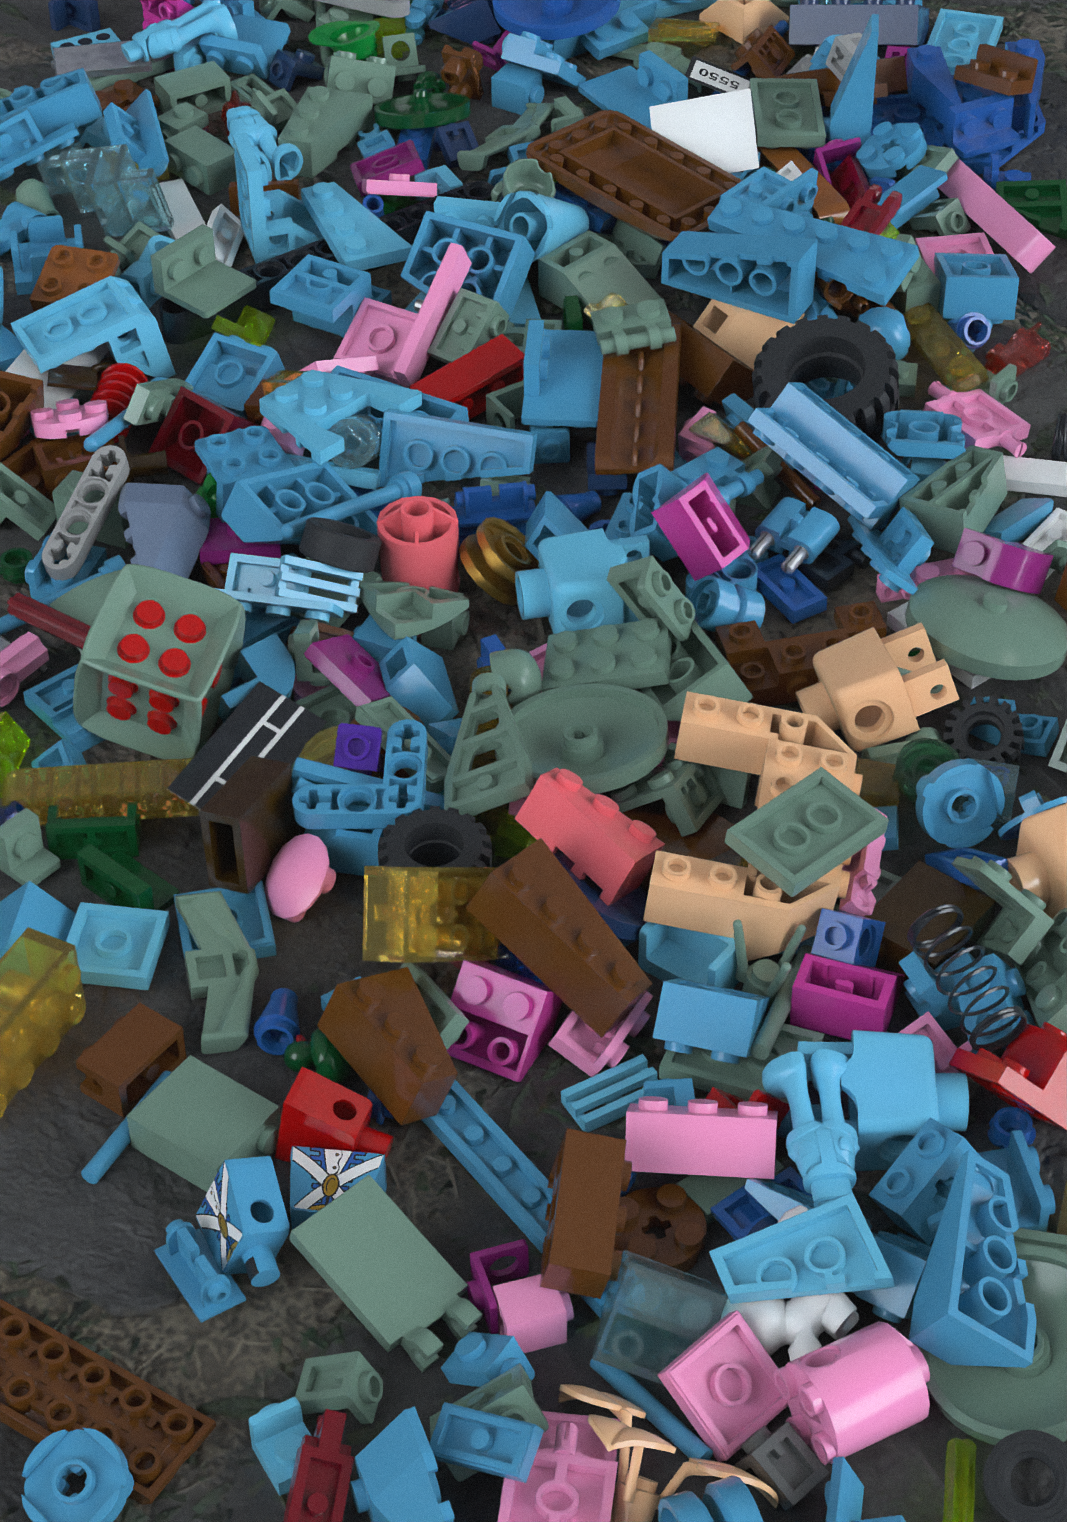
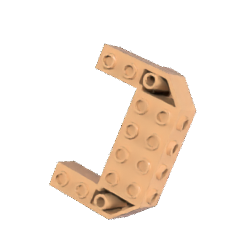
[643,691,863,962]

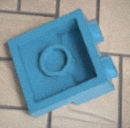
[501,31,586,89]
[185,332,285,419]

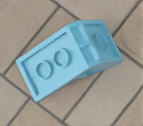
[232,133,324,264]
[10,276,176,378]

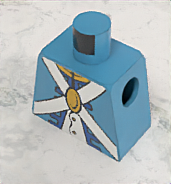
[290,1146,387,1230]
[195,1156,290,1287]

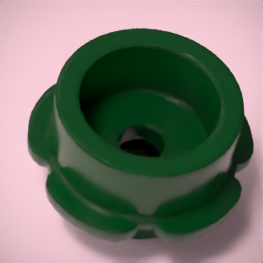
[413,71,446,92]
[0,547,34,584]

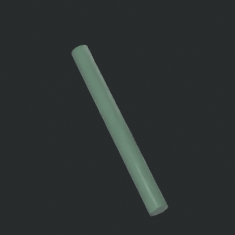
[750,945,812,1060]

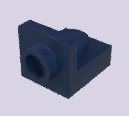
[433,121,479,169]

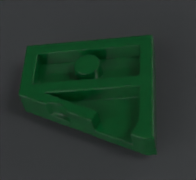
[995,179,1067,239]

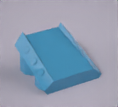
[880,409,966,459]

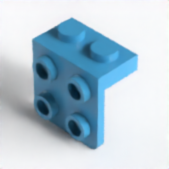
[198,14,291,79]
[195,426,295,523]

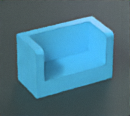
[638,922,740,989]

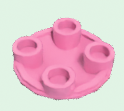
[264,833,336,923]

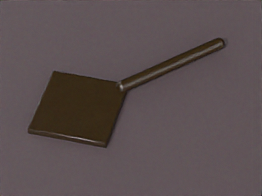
[47,359,117,391]

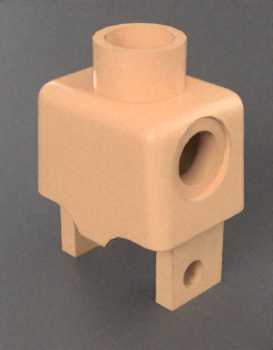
[795,622,959,752]
[1007,803,1067,919]

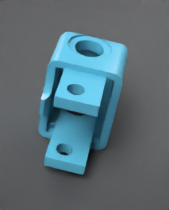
[515,528,650,634]
[797,1030,969,1171]

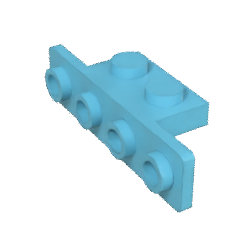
[215,553,344,623]

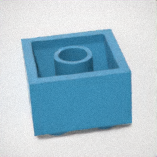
[934,253,1019,324]
[653,978,770,1064]

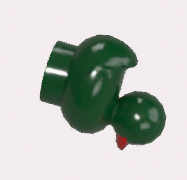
[284,1028,352,1084]

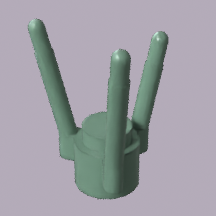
[733,919,806,1009]

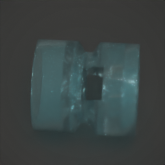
[329,414,382,469]

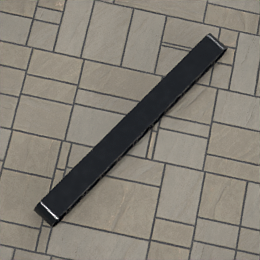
[159,181,494,344]

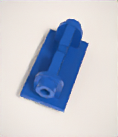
[454,481,536,528]

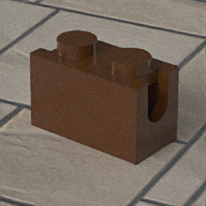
[76,1002,187,1118]

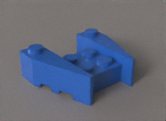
[906,39,1045,139]

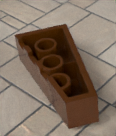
[466,838,652,1038]

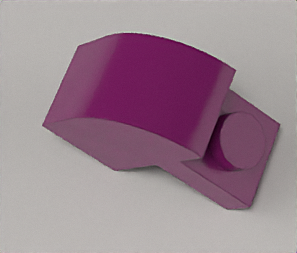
[951,528,1054,594]

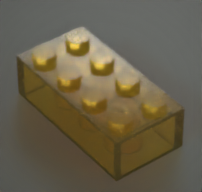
[0,927,86,1119]

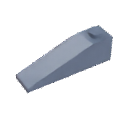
[118,483,211,578]

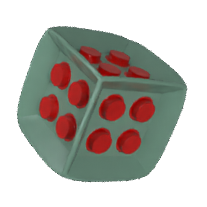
[73,564,246,764]

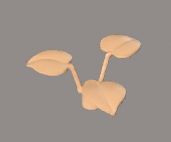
[559,1384,779,1522]

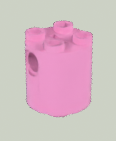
[773,1321,930,1465]

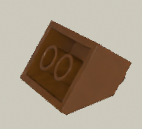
[668,310,754,407]

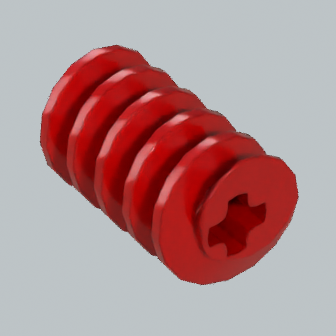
[90,363,148,443]

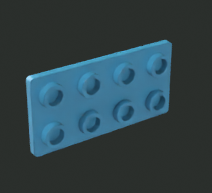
[578,50,688,130]
[719,166,818,218]
[521,320,603,428]

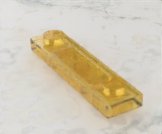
[903,302,989,392]

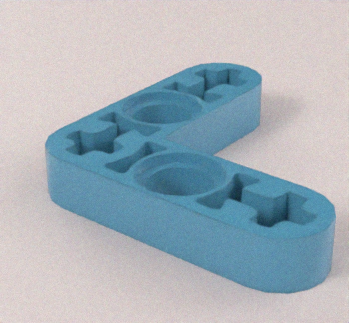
[292,719,428,829]

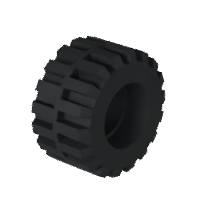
[378,806,492,927]

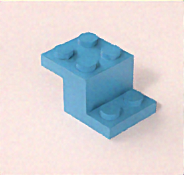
[269,254,392,338]

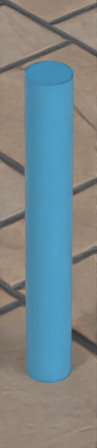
[81,1071,172,1184]
[590,1350,713,1460]

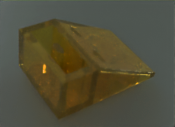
[362,866,499,963]

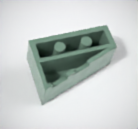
[278,86,374,178]
[899,445,1008,554]

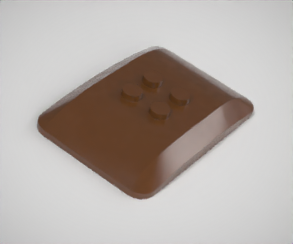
[526,110,743,242]

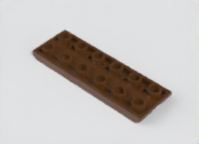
[595,323,682,475]
[0,1299,216,1505]

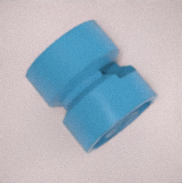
[689,576,765,632]

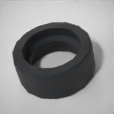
[299,517,382,573]

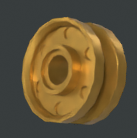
[459,517,539,606]

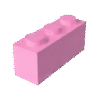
[625,1096,778,1179]

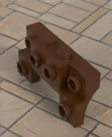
[715,601,887,707]

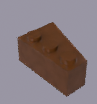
[317,967,458,1125]
[540,1128,632,1299]

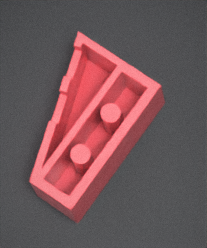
[515,767,665,906]

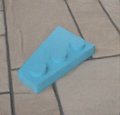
[709,1192,895,1304]

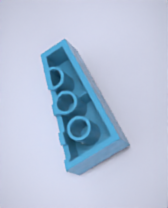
[0,68,103,137]

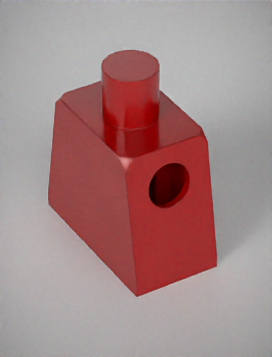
[275,1067,394,1163]

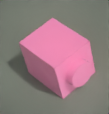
[492,1274,574,1353]

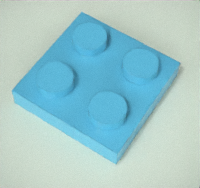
[56,902,170,990]

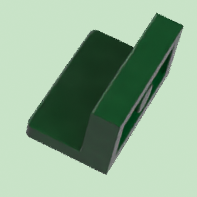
[77,844,180,911]

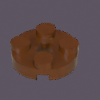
[614,1184,707,1280]

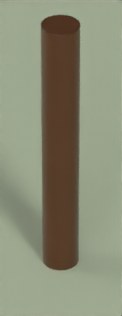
[733,421,821,510]

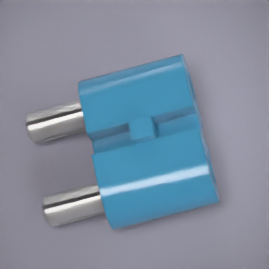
[747,497,840,574]

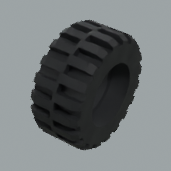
[752,315,899,443]

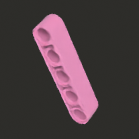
[938,159,1056,274]

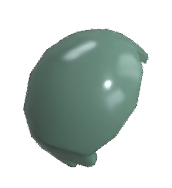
[502,158,556,198]
[489,648,542,707]

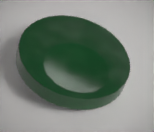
[374,89,471,129]

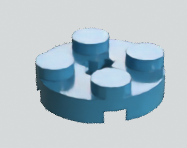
[856,122,927,179]
[915,758,1005,849]
[21,1428,134,1522]

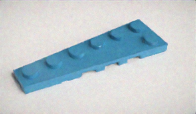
[707,195,920,306]

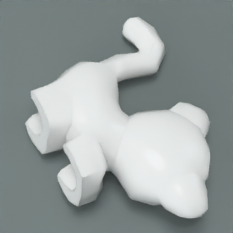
[721,1205,859,1361]

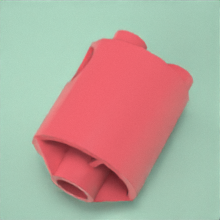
[377,496,460,592]

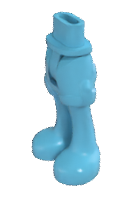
[121,0,238,63]
[226,106,303,181]
[762,1049,860,1207]

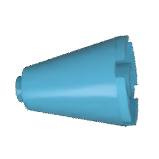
[494,190,589,262]

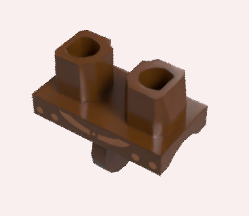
[440,45,484,100]

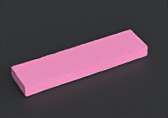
[393,243,472,388]

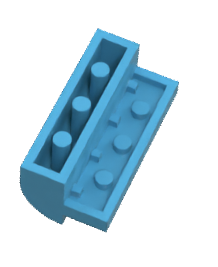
[747,382,920,530]

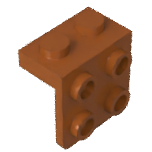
[29,245,120,312]

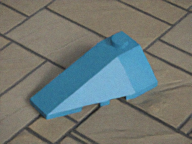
[823,14,879,148]
[909,1150,1037,1368]
[744,1179,932,1323]
[349,1407,455,1522]

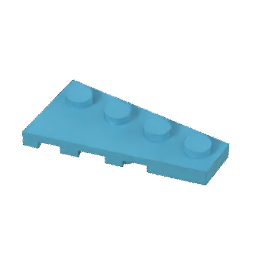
[301,182,412,270]

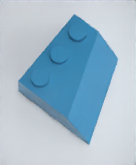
[401,211,535,320]
[221,462,378,545]

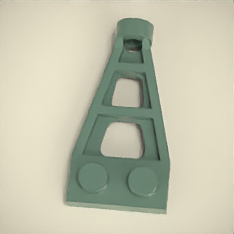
[444,673,533,816]

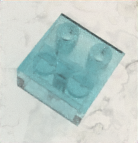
[592,1250,728,1385]

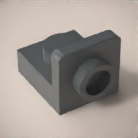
[733,1421,829,1511]

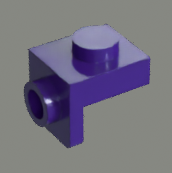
[333,723,385,776]

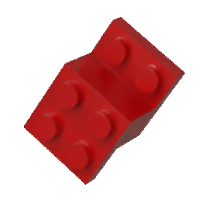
[948,1022,1067,1131]

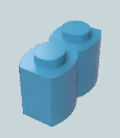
[629,464,688,562]

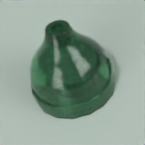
[895,738,960,806]

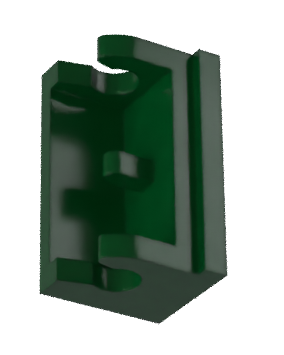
[45,801,141,860]

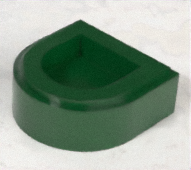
[563,295,583,331]

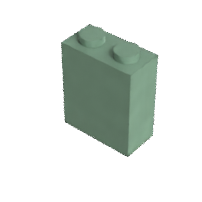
[127,1055,281,1192]

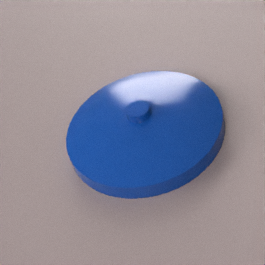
[492,0,621,40]

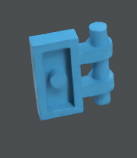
[671,446,764,505]

